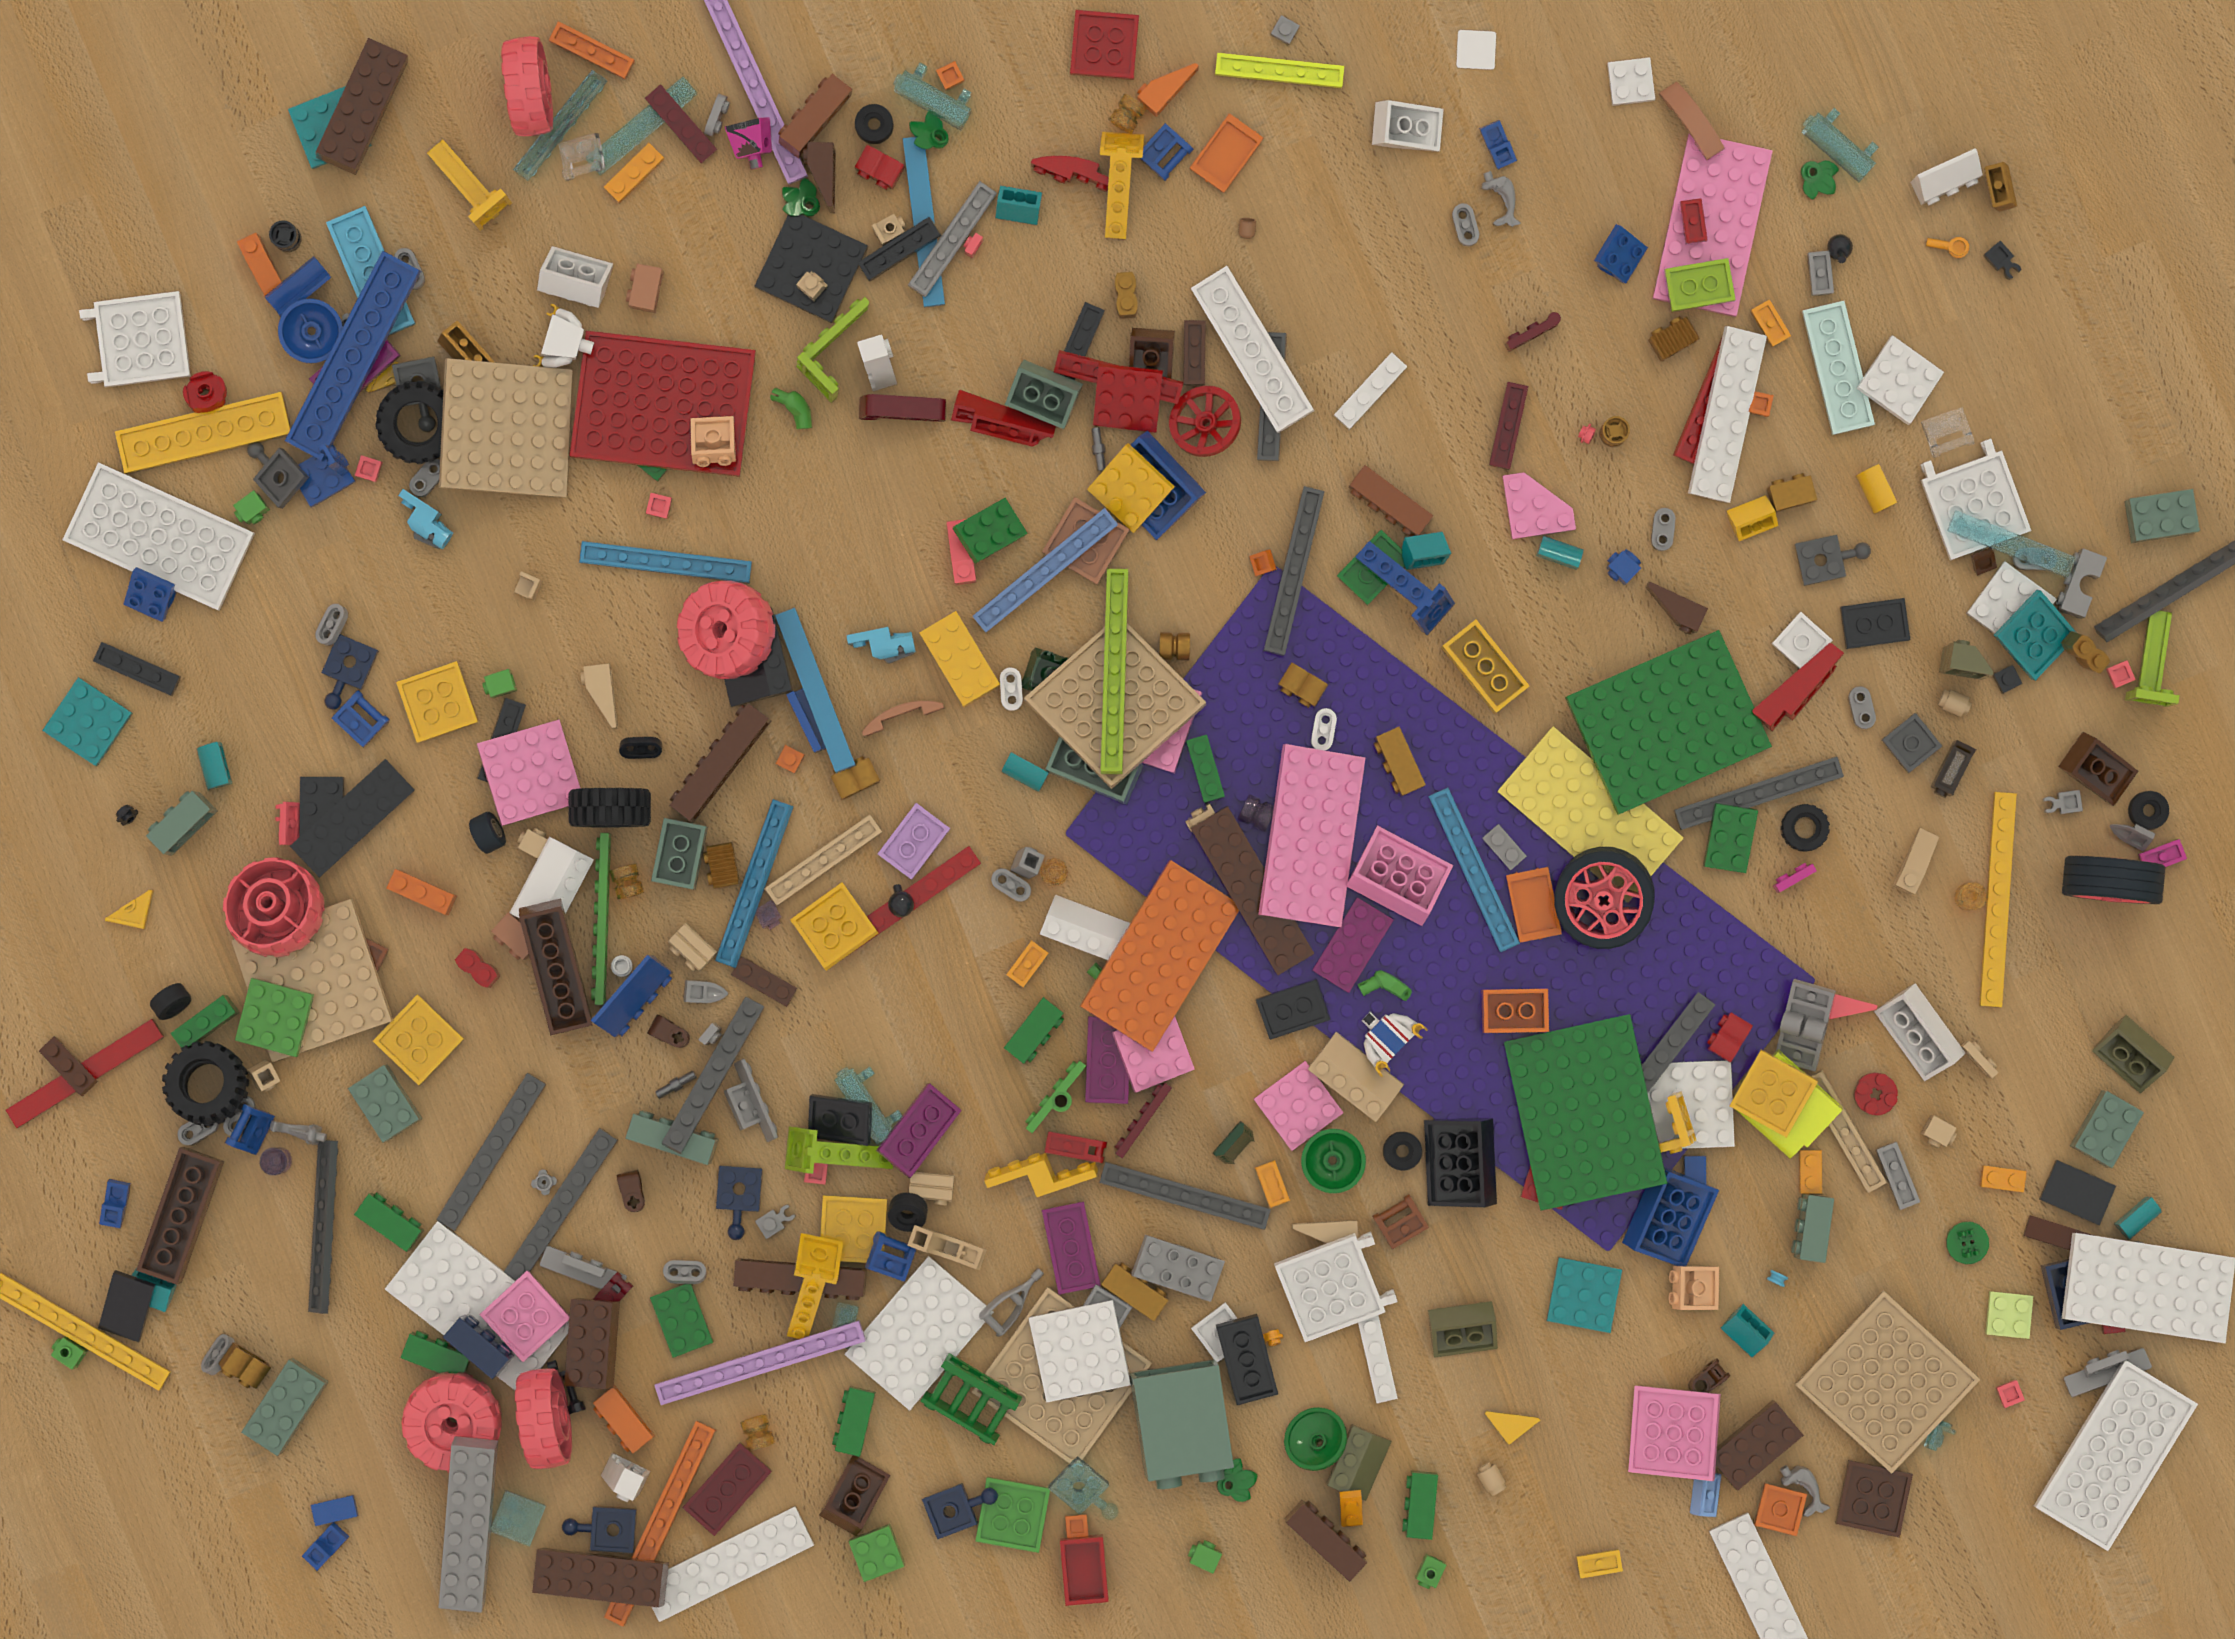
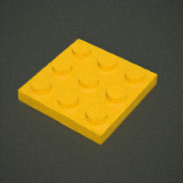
[1087,443,1175,533]
[396,661,478,743]
[790,882,878,971]
[373,994,464,1086]
[1729,1049,1818,1138]
[820,1195,888,1263]

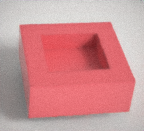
[963,233,983,258]
[355,455,383,482]
[646,493,672,519]
[2106,660,2136,689]
[804,1163,828,1185]
[1996,1380,2025,1408]

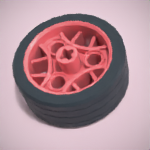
[1554,847,1655,949]
[2062,856,2166,904]

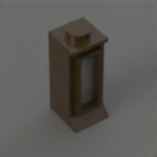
[1931,740,1977,798]

